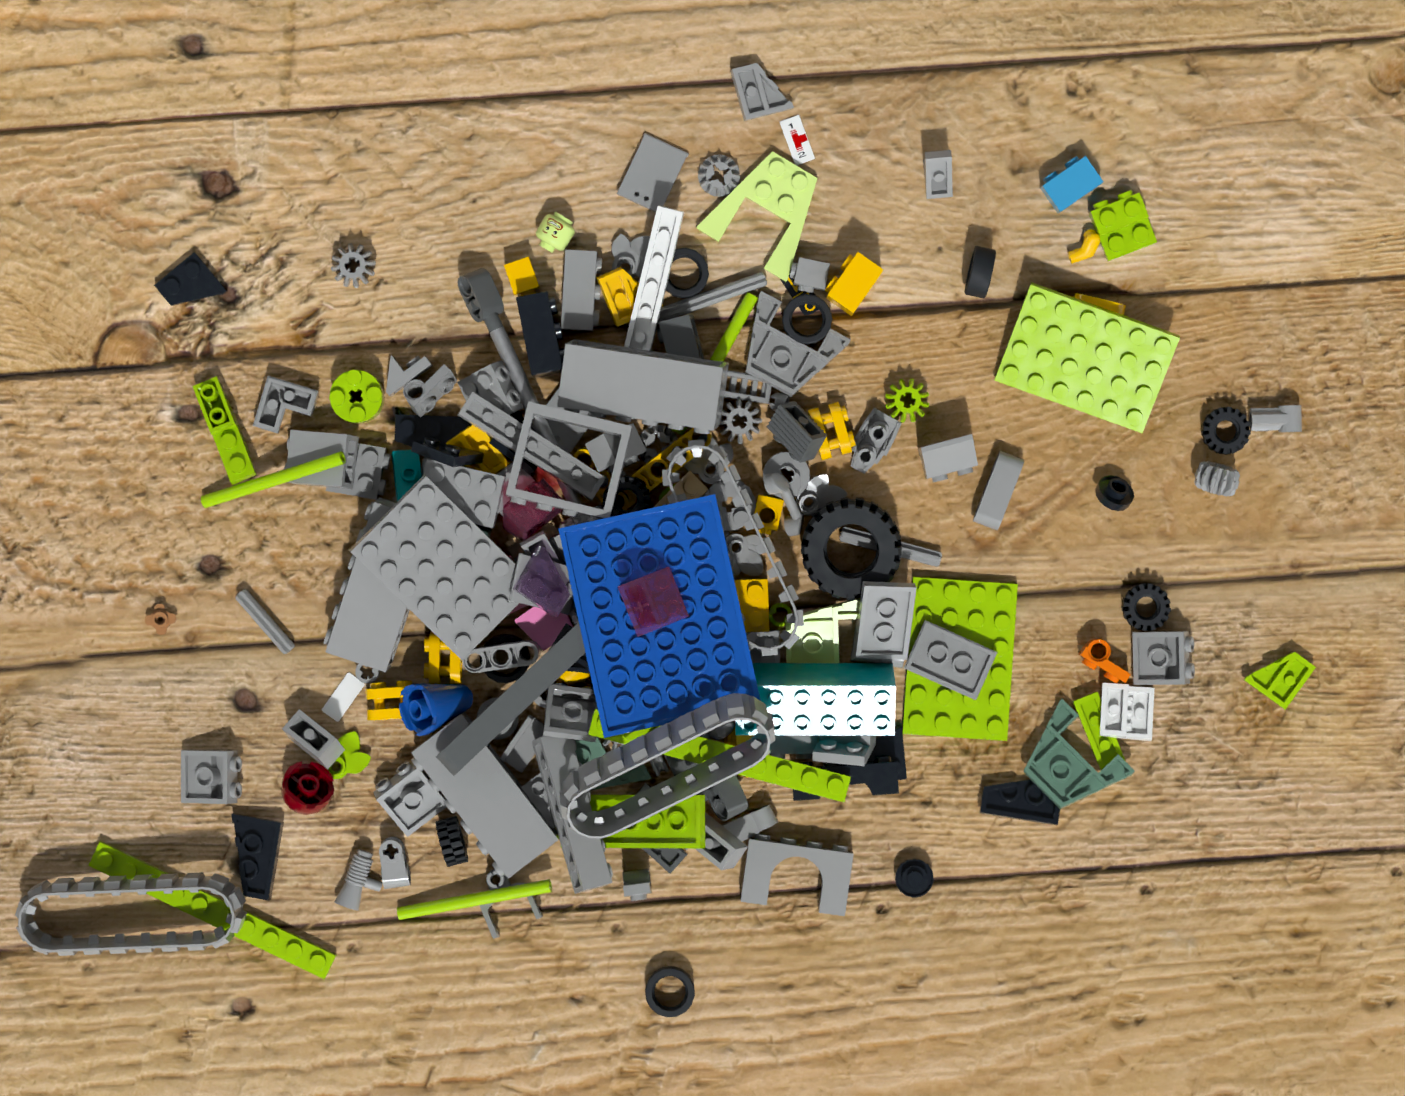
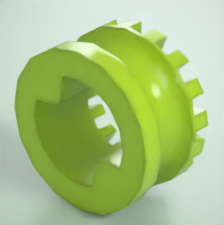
[769,603,792,626]

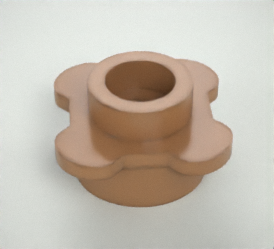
[145,604,176,635]

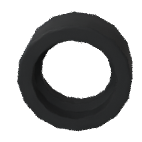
[964,246,996,299]
[666,248,709,299]
[782,294,832,345]
[480,634,530,684]
[645,966,695,1017]

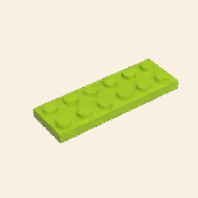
[561,795,705,849]

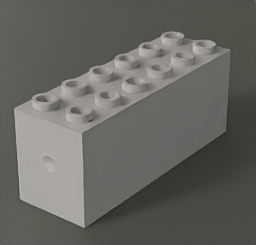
[557,339,729,434]
[323,497,410,672]
[411,712,559,879]

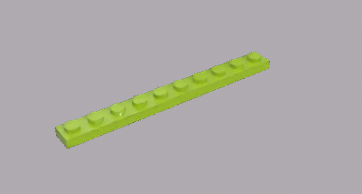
[588,709,851,802]
[88,841,336,979]

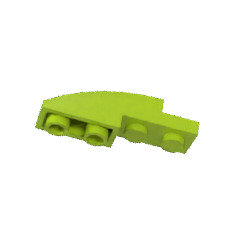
[192,376,257,485]

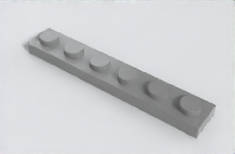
[458,392,606,501]

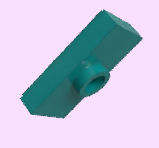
[391,450,422,502]

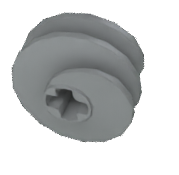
[763,452,810,499]

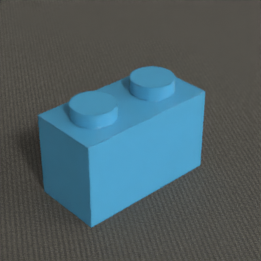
[1040,156,1103,214]

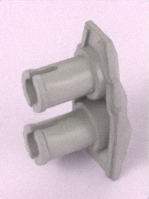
[851,408,902,474]

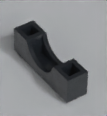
[793,756,899,801]

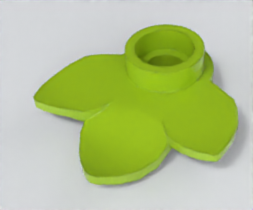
[326,731,371,779]

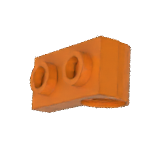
[1078,639,1131,684]

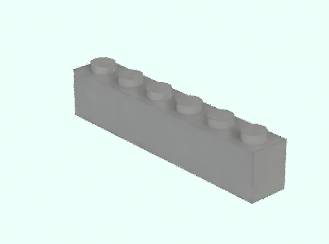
[532,736,613,894]

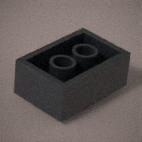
[516,291,565,378]

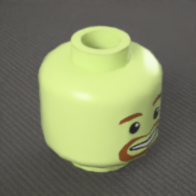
[536,212,575,253]

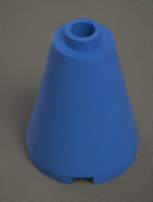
[399,683,473,736]

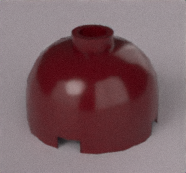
[281,761,334,815]

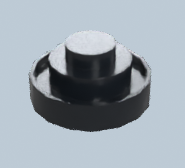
[1095,475,1134,511]
[895,858,934,898]

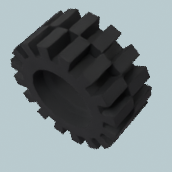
[1201,407,1251,455]
[602,475,651,517]
[1121,583,1171,631]
[435,816,468,867]

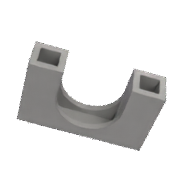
[740,834,854,916]

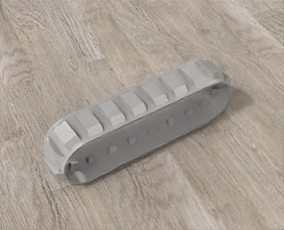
[662,440,804,656]
[559,693,775,839]
[15,872,247,956]

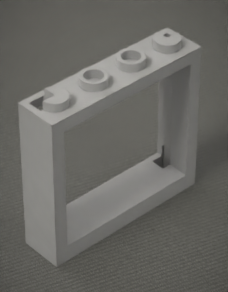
[505,401,632,521]

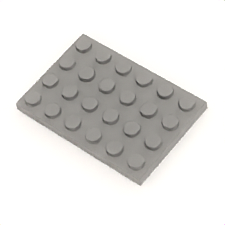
[349,474,519,660]

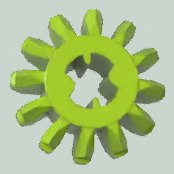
[885,379,929,423]

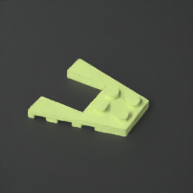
[696,151,817,282]
[785,597,861,663]

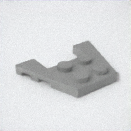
[745,291,851,397]

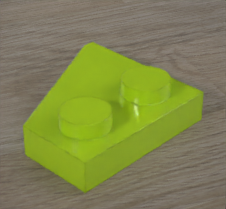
[1243,652,1316,710]

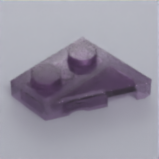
[513,546,570,617]

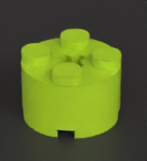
[329,370,384,423]

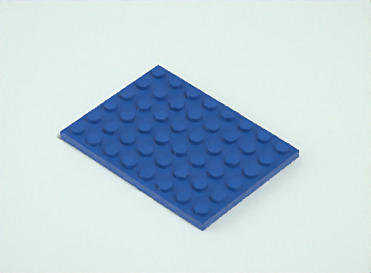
[558,494,761,738]

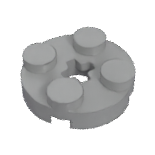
[705,480,756,531]

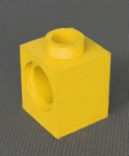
[504,257,540,297]
[754,495,784,535]

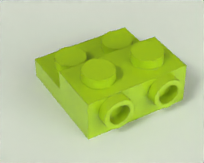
[1089,190,1157,262]

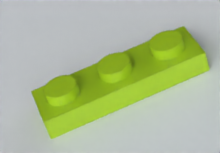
[1072,691,1125,771]

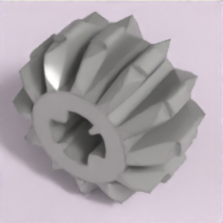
[331,243,376,288]
[720,399,762,444]
[1194,461,1240,497]

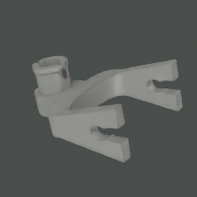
[480,869,543,939]

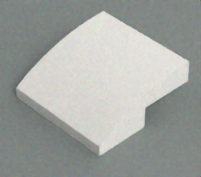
[1100,683,1154,741]

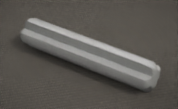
[235,589,295,654]

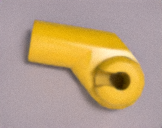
[1067,229,1100,264]

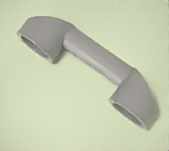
[764,472,804,536]

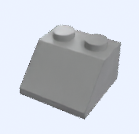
[918,434,978,483]

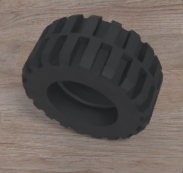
[801,497,902,600]

